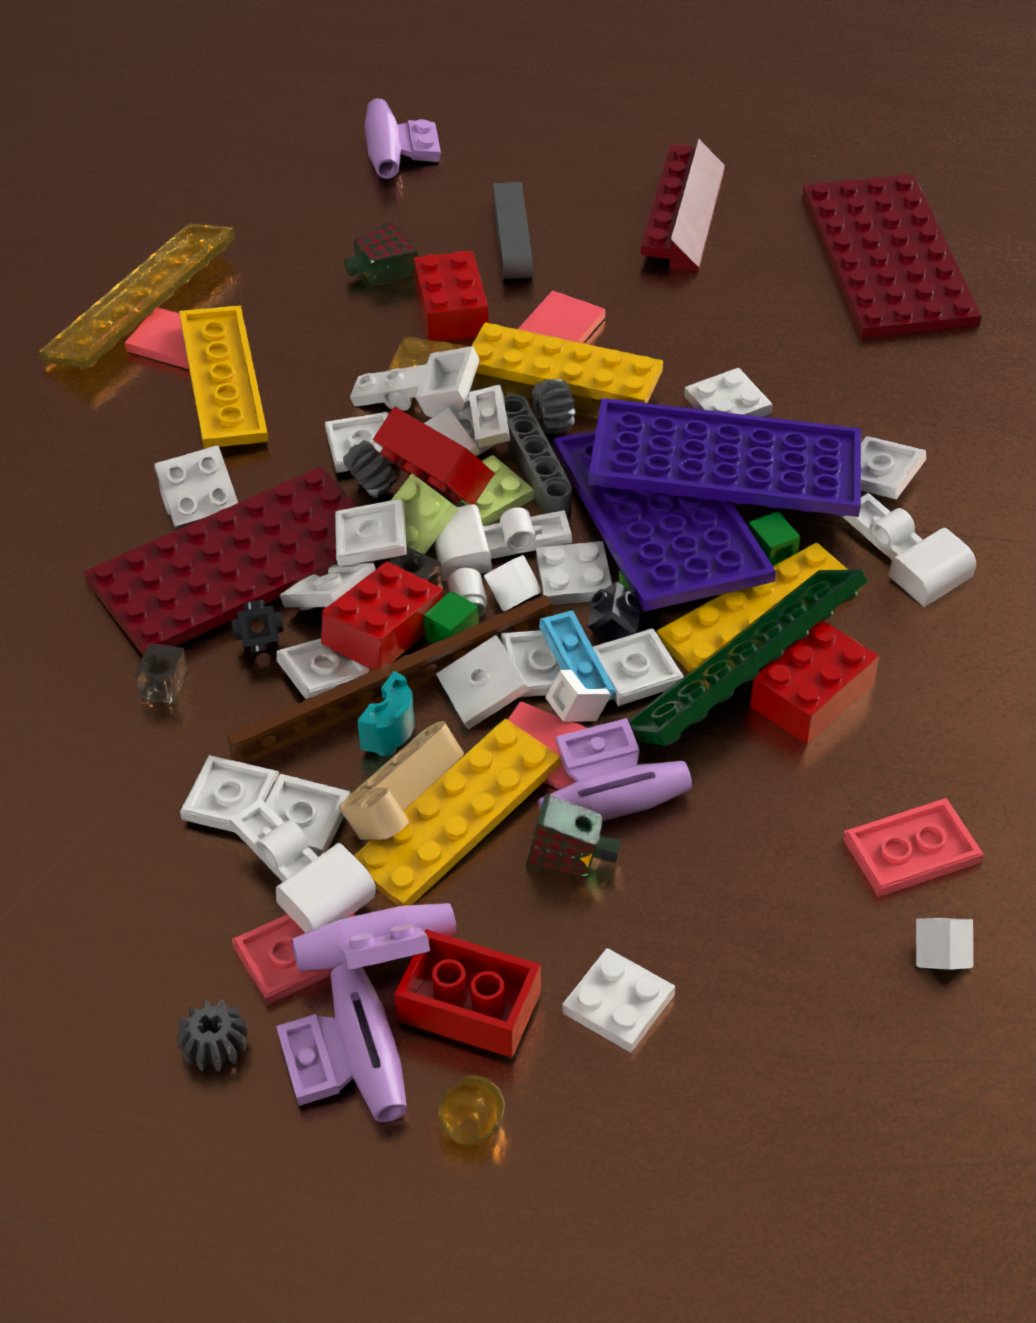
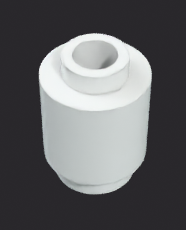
[447,568,487,618]

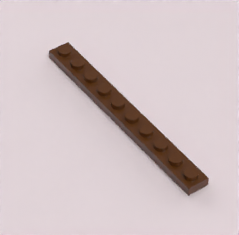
[227,595,553,764]

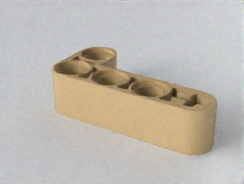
[339,721,464,840]

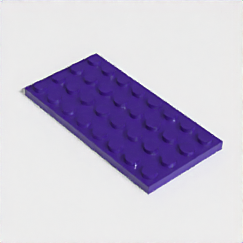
[588,398,861,517]
[554,430,776,612]

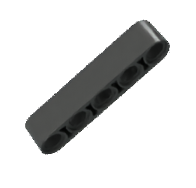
[493,182,533,280]
[504,395,572,519]

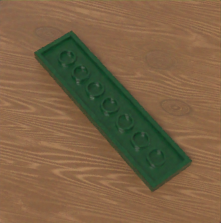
[628,569,868,746]

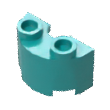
[358,671,415,756]

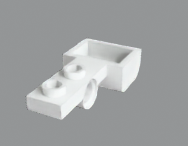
[350,346,479,417]
[842,493,976,607]
[434,504,572,581]
[230,798,376,933]

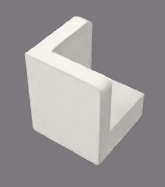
[484,555,542,611]
[545,670,611,722]
[916,918,973,969]

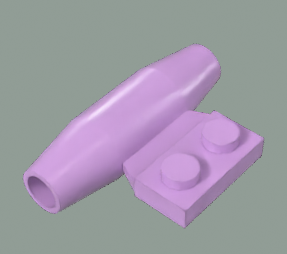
[364,99,441,179]
[538,718,692,829]
[291,903,457,971]
[276,963,407,1122]

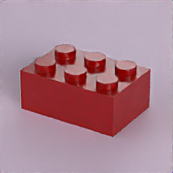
[414,251,489,343]
[372,406,495,505]
[321,562,443,670]
[750,621,879,745]
[394,929,541,1058]

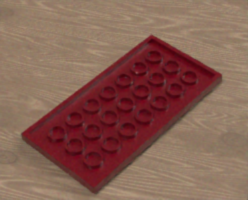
[803,174,982,338]
[83,466,359,660]

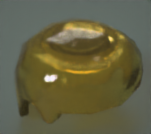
[437,1075,505,1145]

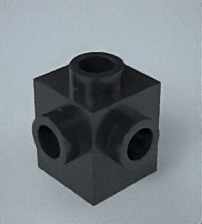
[587,582,641,642]
[231,600,284,652]

